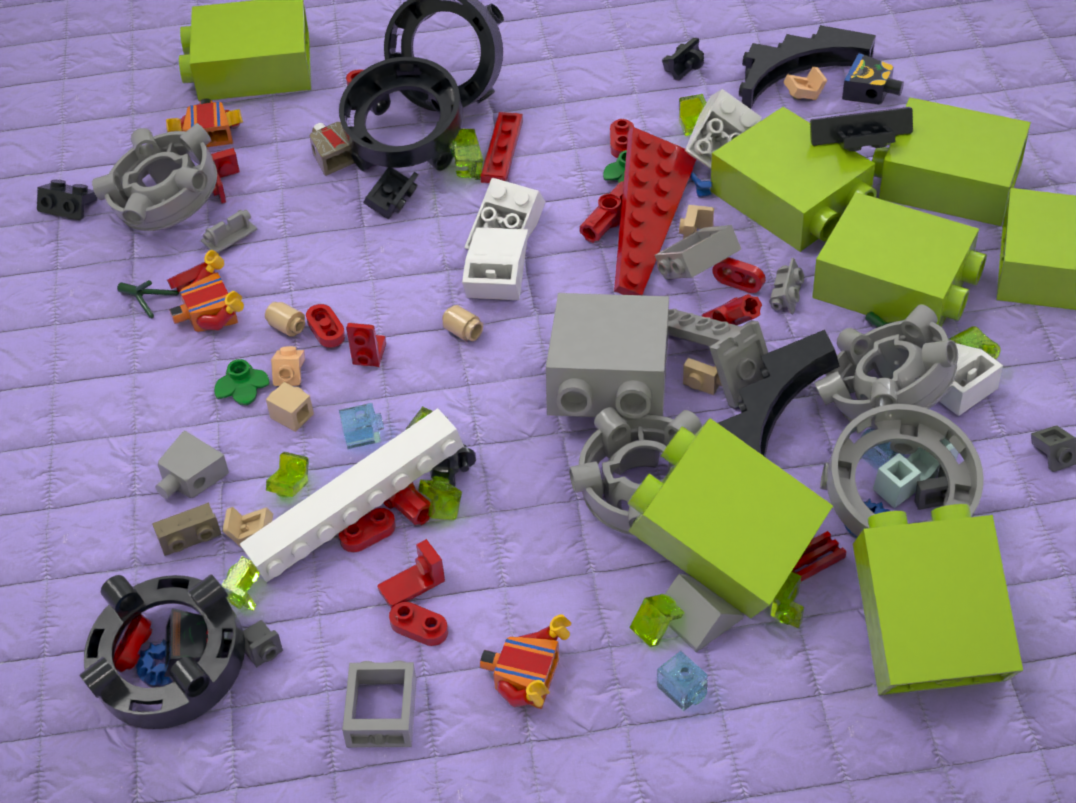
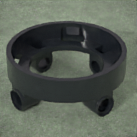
[384,0,504,112]
[339,57,463,172]
[79,574,245,729]

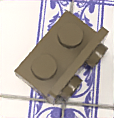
[152,502,221,556]

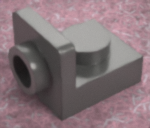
[1031,425,1076,472]
[914,465,948,510]
[243,620,283,668]

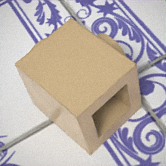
[266,382,314,432]

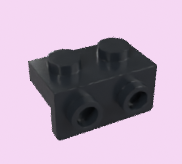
[363,167,419,220]
[37,179,97,220]

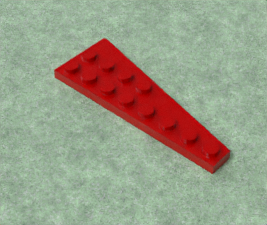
[614,127,696,296]

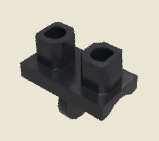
[662,37,704,80]
[430,444,476,487]

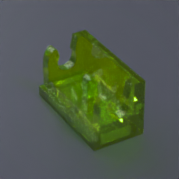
[449,129,484,180]

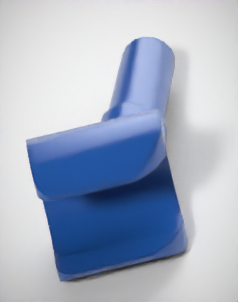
[690,172,712,197]

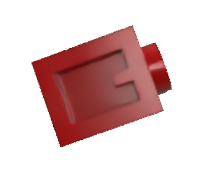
[211,148,240,204]
[346,323,386,367]
[377,539,445,609]

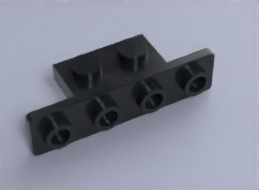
[810,107,913,151]

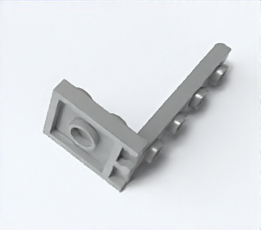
[668,309,768,408]

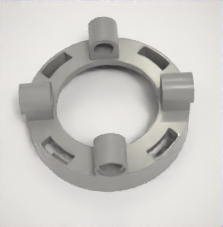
[820,404,984,537]

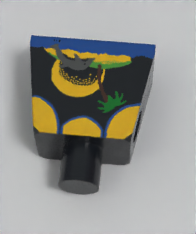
[842,54,904,105]

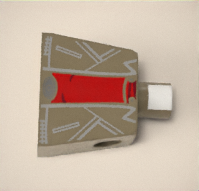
[309,122,354,176]

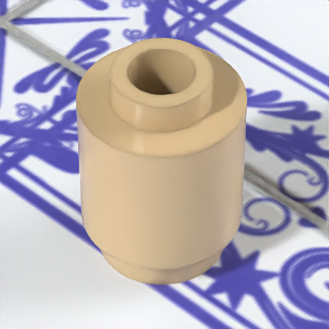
[265,302,305,337]
[442,305,483,341]

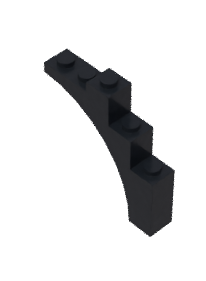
[739,25,876,109]
[718,329,840,457]

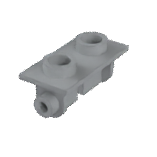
[201,210,257,253]
[769,258,804,314]

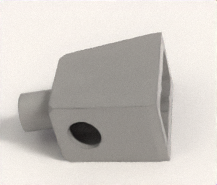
[155,430,229,499]

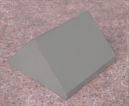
[655,574,743,652]

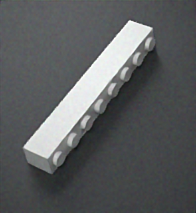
[240,408,464,583]

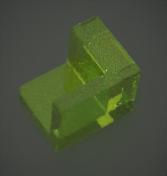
[679,94,707,136]

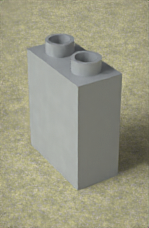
[546,293,669,419]

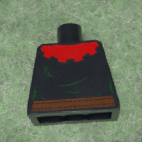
[164,609,232,677]

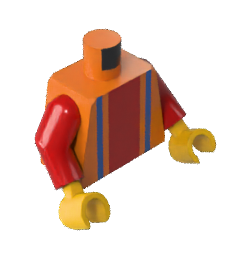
[166,98,243,147]
[169,250,244,332]
[480,614,571,709]

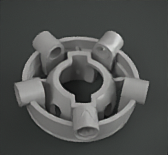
[92,123,217,231]
[814,305,958,428]
[569,407,702,536]

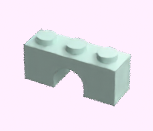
[873,439,959,508]

